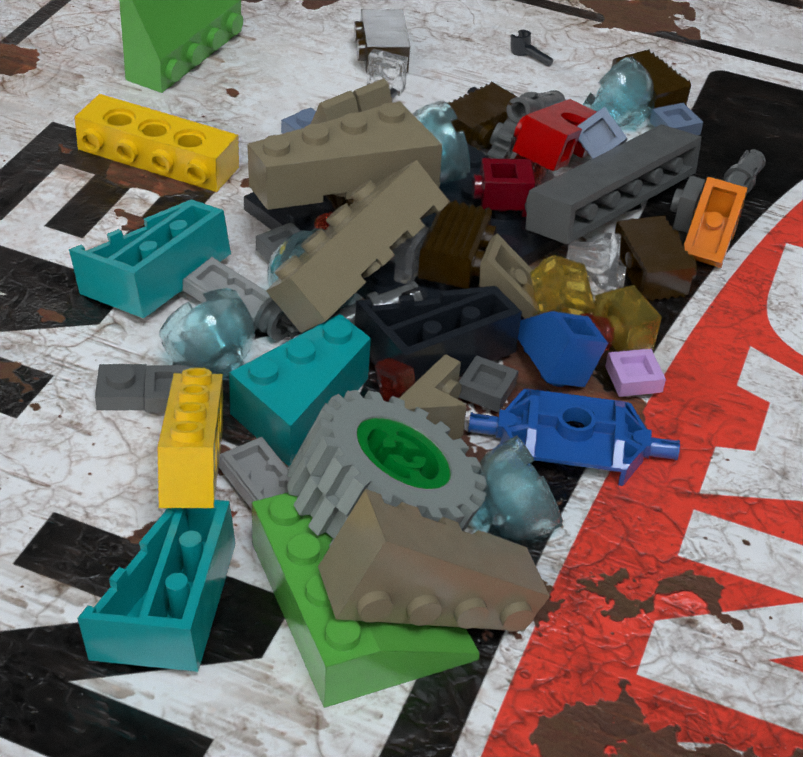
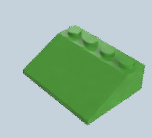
[119,0,244,93]
[252,492,480,708]

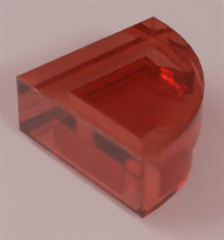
[375,358,415,402]

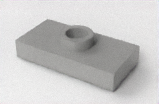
[183,257,270,334]
[219,437,291,509]

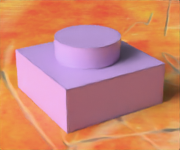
[605,349,666,397]

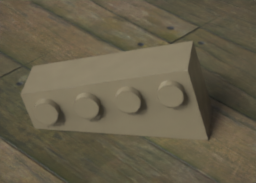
[247,101,442,210]
[266,160,450,333]
[318,489,550,632]

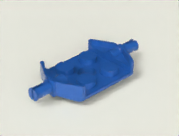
[468,388,680,486]

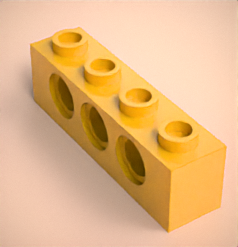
[74,94,239,192]
[157,368,223,508]

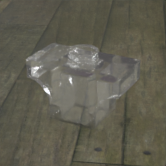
[560,232,626,320]

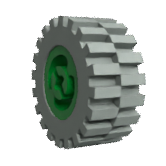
[287,390,487,546]

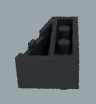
[355,286,522,396]

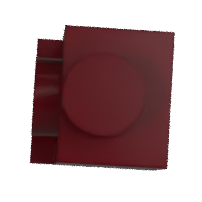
[472,158,535,217]

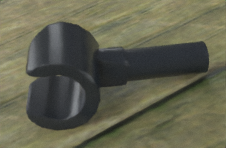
[510,29,554,66]

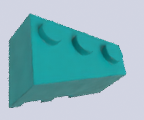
[69,199,231,319]
[229,314,371,467]
[77,500,236,672]

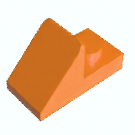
[684,177,748,268]

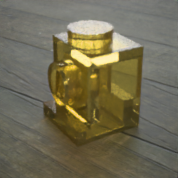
[530,255,596,316]
[591,285,662,352]

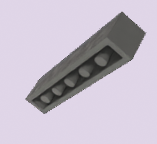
[525,124,702,245]

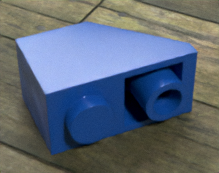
[518,311,608,387]

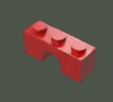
[512,99,597,172]

